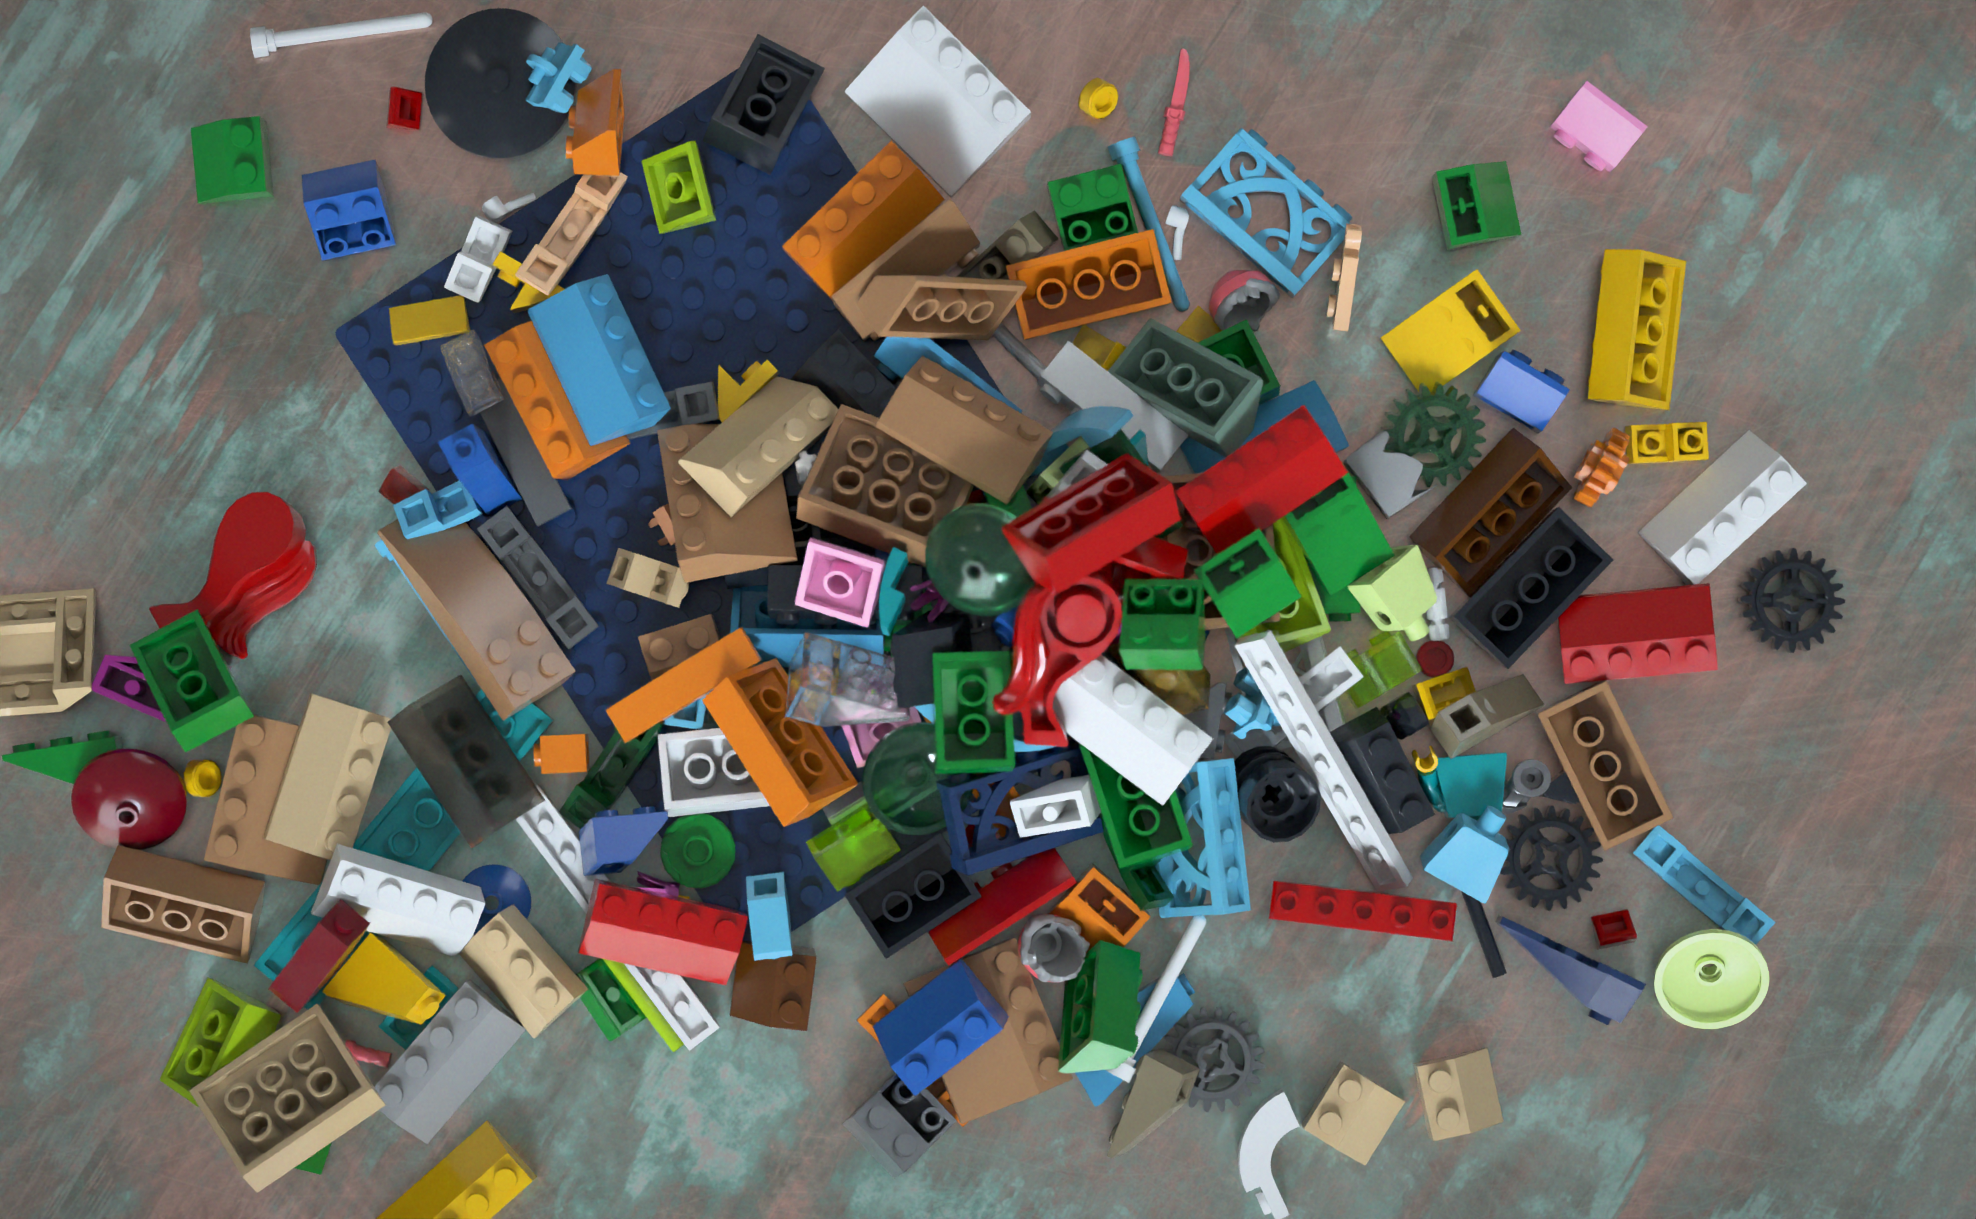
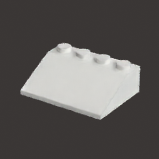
[845,6,1031,198]

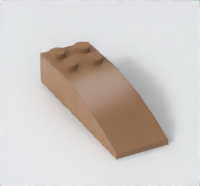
[377,519,576,721]

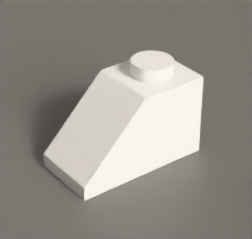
[1010,775,1101,837]

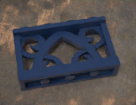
[936,737,1104,875]

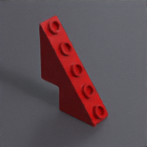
[1269,881,1457,941]

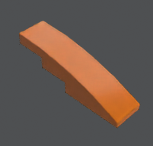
[606,627,762,743]

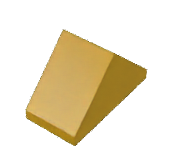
[1411,667,1476,720]

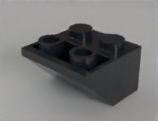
[890,610,972,708]

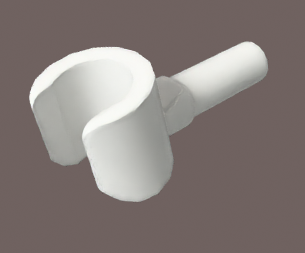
[482,193,536,223]
[1165,205,1189,260]

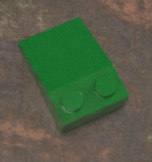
[129,609,254,753]
[932,651,1015,774]

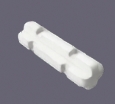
[795,450,817,487]
[1426,567,1450,641]

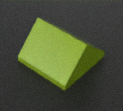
[641,141,717,234]

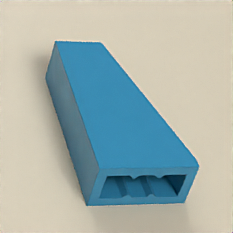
[1057,973,1195,1107]

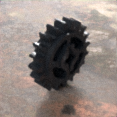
[1738,548,1845,653]
[1499,806,1603,911]

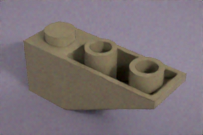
[956,210,1058,280]
[1430,674,1544,759]
[1107,1049,1200,1158]

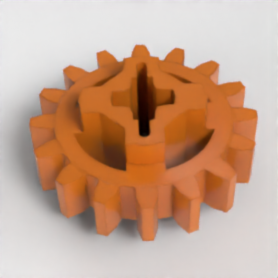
[1573,427,1630,507]

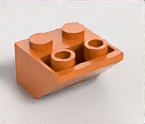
[1047,863,1151,953]

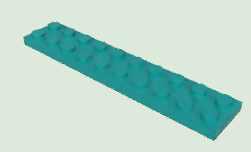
[254,689,554,1010]

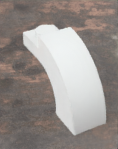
[1237,1089,1299,1219]

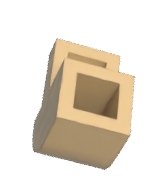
[607,548,689,608]

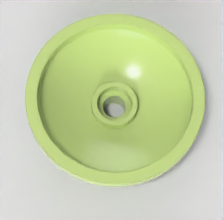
[1654,929,1769,1029]

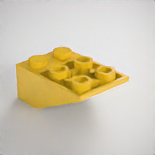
[1380,269,1521,400]

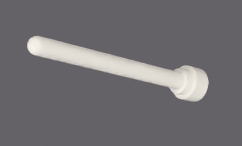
[250,12,433,58]
[1106,915,1207,1083]

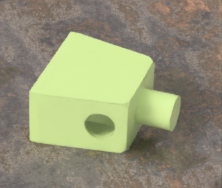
[1347,545,1437,641]

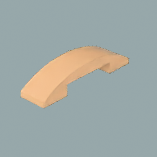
[515,172,628,295]

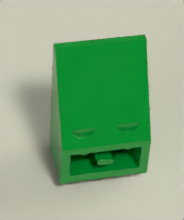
[1282,463,1395,596]

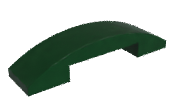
[559,721,664,829]

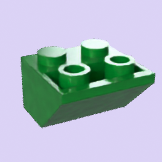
[1432,161,1522,250]
[1047,164,1138,251]
[1194,528,1302,639]
[1120,579,1205,670]

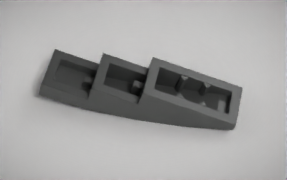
[471,378,572,526]

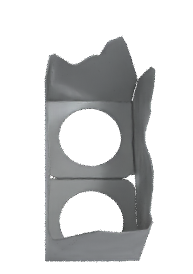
[1343,425,1437,519]

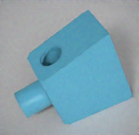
[1420,806,1509,904]

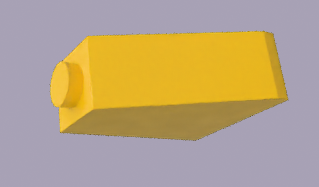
[322,932,446,1025]

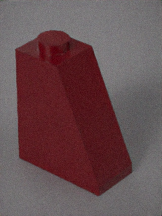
[269,899,371,1014]

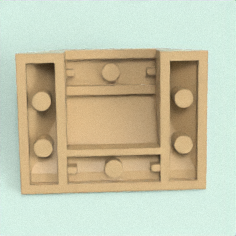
[0,588,96,716]

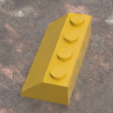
[1588,249,1686,410]
[376,1120,537,1219]

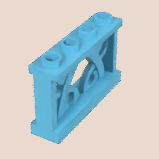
[1179,128,1353,299]
[1155,758,1251,918]

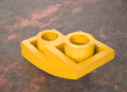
[1625,422,1709,464]

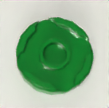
[660,814,736,889]

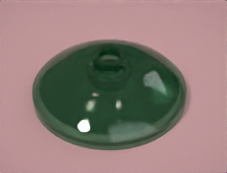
[925,504,1036,616]
[862,722,974,835]

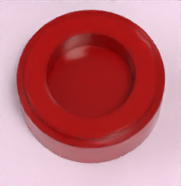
[1415,641,1454,678]

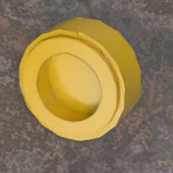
[1078,78,1118,119]
[183,759,222,797]

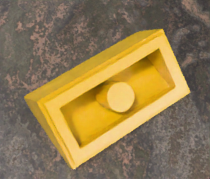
[389,295,470,345]

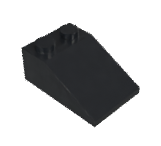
[703,34,825,175]

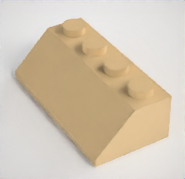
[678,376,839,517]
[263,693,394,860]

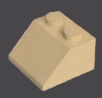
[1413,1047,1503,1141]
[1301,1061,1405,1166]

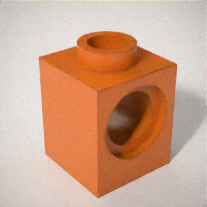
[533,734,590,774]

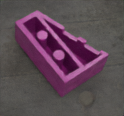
[92,655,232,723]

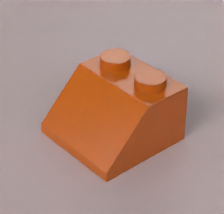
[566,69,625,176]

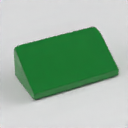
[576,958,647,1041]

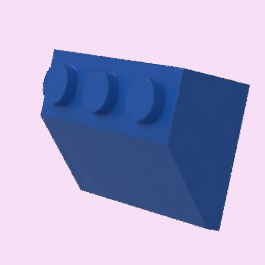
[873,958,1009,1096]

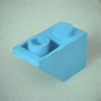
[746,872,793,960]

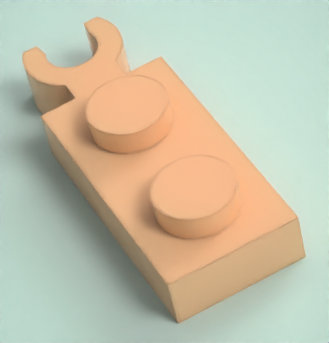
[1326,223,1362,331]

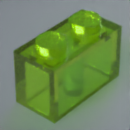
[806,801,901,892]

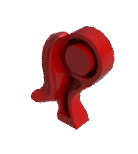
[149,492,317,659]
[992,571,1122,747]

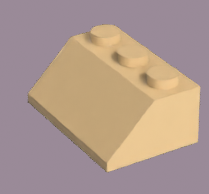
[459,904,588,1039]

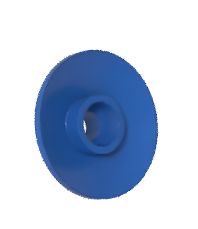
[462,864,531,935]

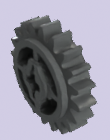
[1164,1007,1265,1112]

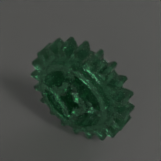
[1380,382,1486,487]

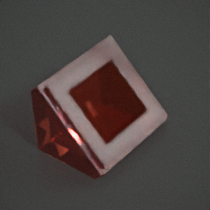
[378,466,429,504]

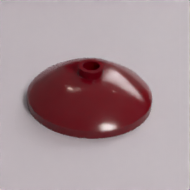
[71,749,187,850]

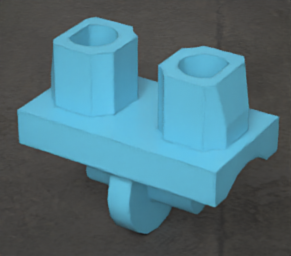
[525,42,592,113]
[1224,666,1280,740]

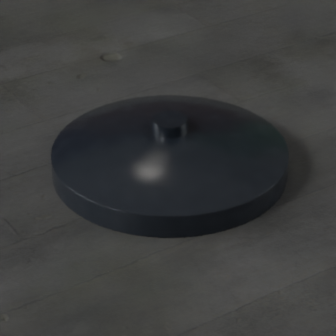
[425,8,577,160]

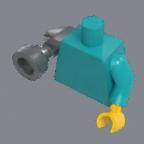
[1412,746,1551,821]

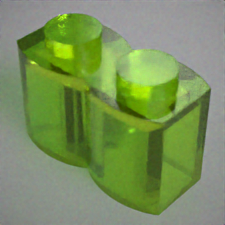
[1345,631,1423,709]

